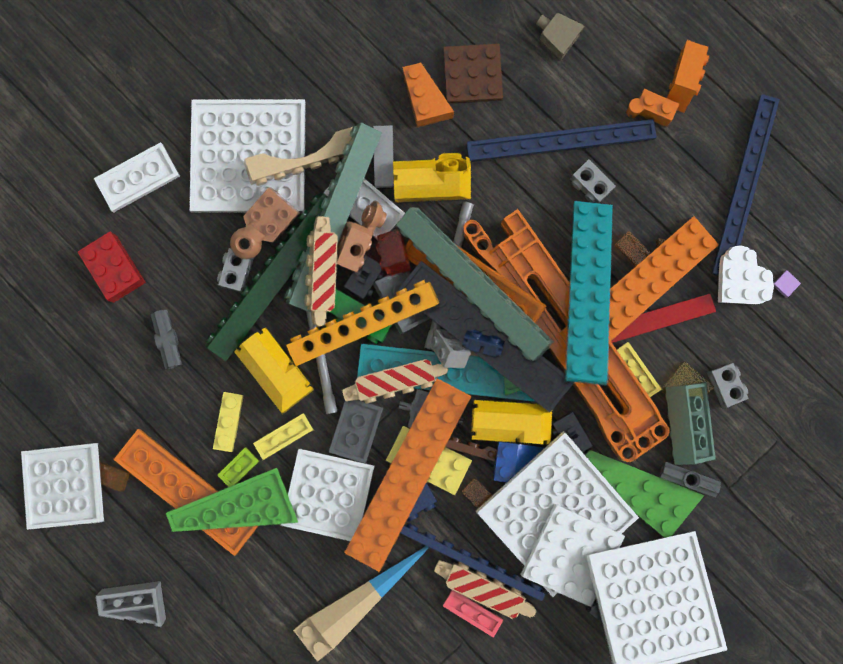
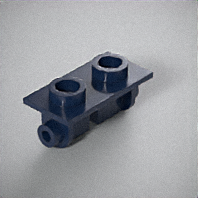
[462,330,505,357]

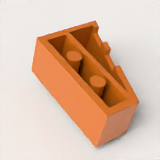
[666,40,709,113]
[403,63,454,127]

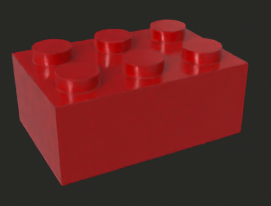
[78,231,146,303]

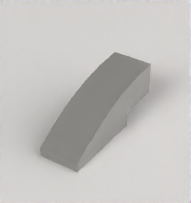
[374,126,394,188]

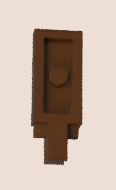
[445,437,497,461]

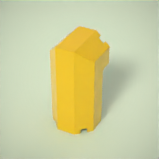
[393,153,471,202]
[234,328,314,413]
[471,400,552,444]

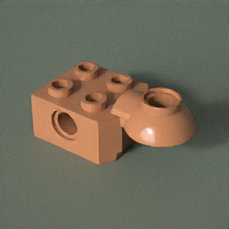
[230,187,300,259]
[336,200,387,272]

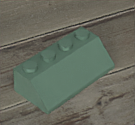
[665,383,716,465]

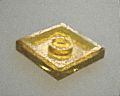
[660,361,714,413]

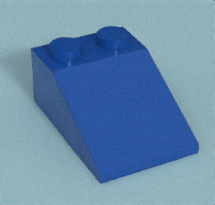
[492,441,544,482]

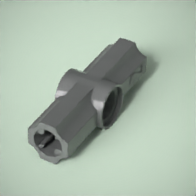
[151,310,182,370]
[659,462,721,498]

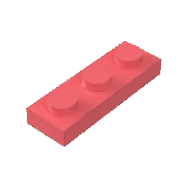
[443,590,503,637]

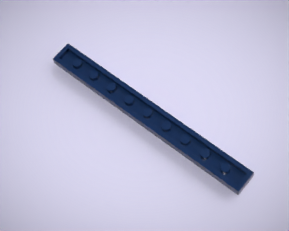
[711,94,780,276]
[467,119,657,162]
[365,508,545,601]

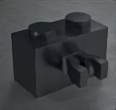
[344,255,386,301]
[551,412,592,452]

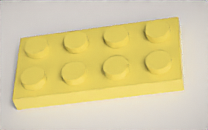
[386,426,472,495]

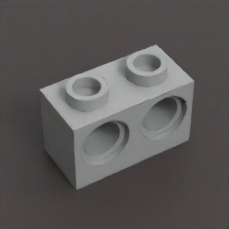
[571,160,616,203]
[217,248,254,293]
[430,329,471,368]
[707,363,749,408]

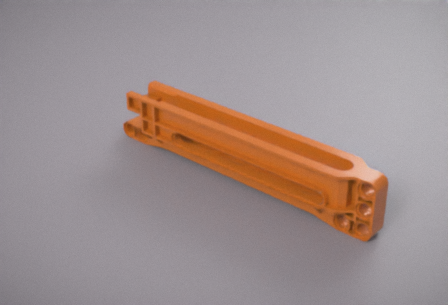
[463,209,669,462]

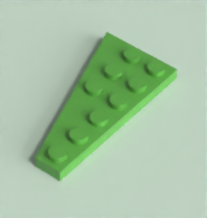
[585,450,704,538]
[166,468,299,532]

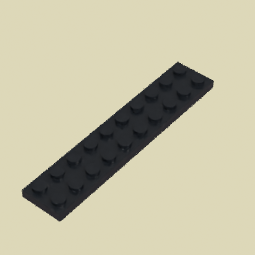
[397,261,574,413]

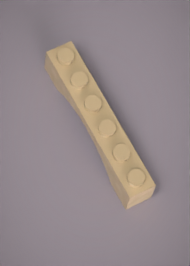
[244,127,353,186]

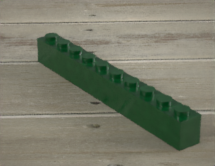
[205,194,327,361]

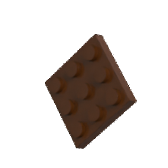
[444,44,503,103]

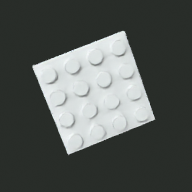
[21,443,104,530]
[281,449,374,541]
[521,504,625,607]

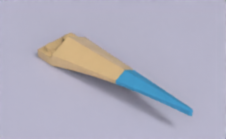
[293,546,429,662]

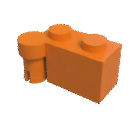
[627,89,679,127]

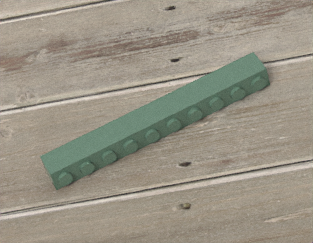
[285,123,382,312]
[396,207,554,361]

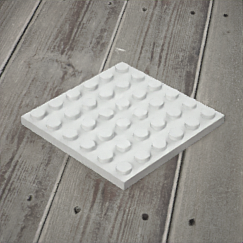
[190,100,305,212]
[476,432,639,597]
[586,531,727,664]

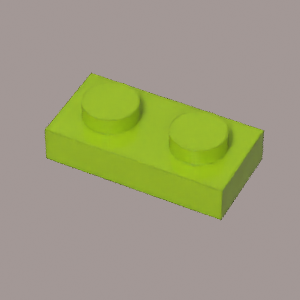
[218,447,259,487]

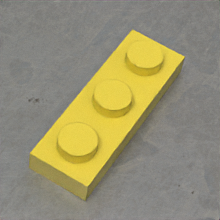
[617,342,662,397]
[213,392,244,452]
[253,413,314,460]

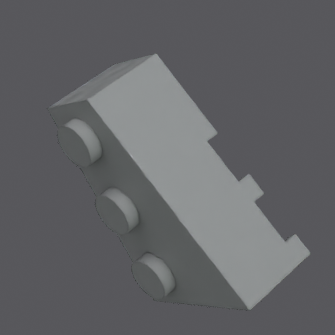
[96,581,166,627]

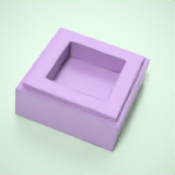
[773,270,801,298]

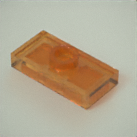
[615,231,650,266]
[99,461,130,492]
[461,478,493,509]

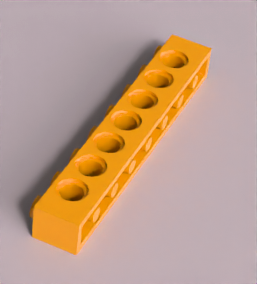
[286,280,439,366]

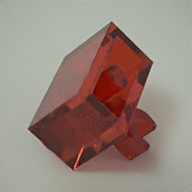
[376,229,411,277]

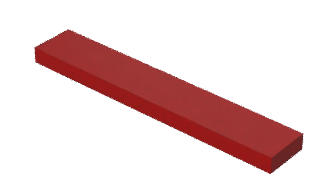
[611,294,716,343]

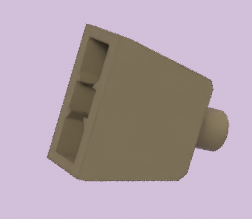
[536,13,584,60]

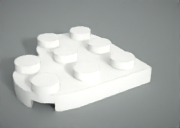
[718,246,774,304]

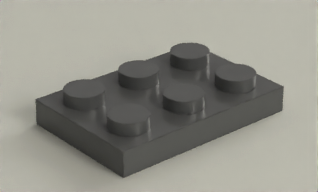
[373,267,431,334]
[329,400,383,464]

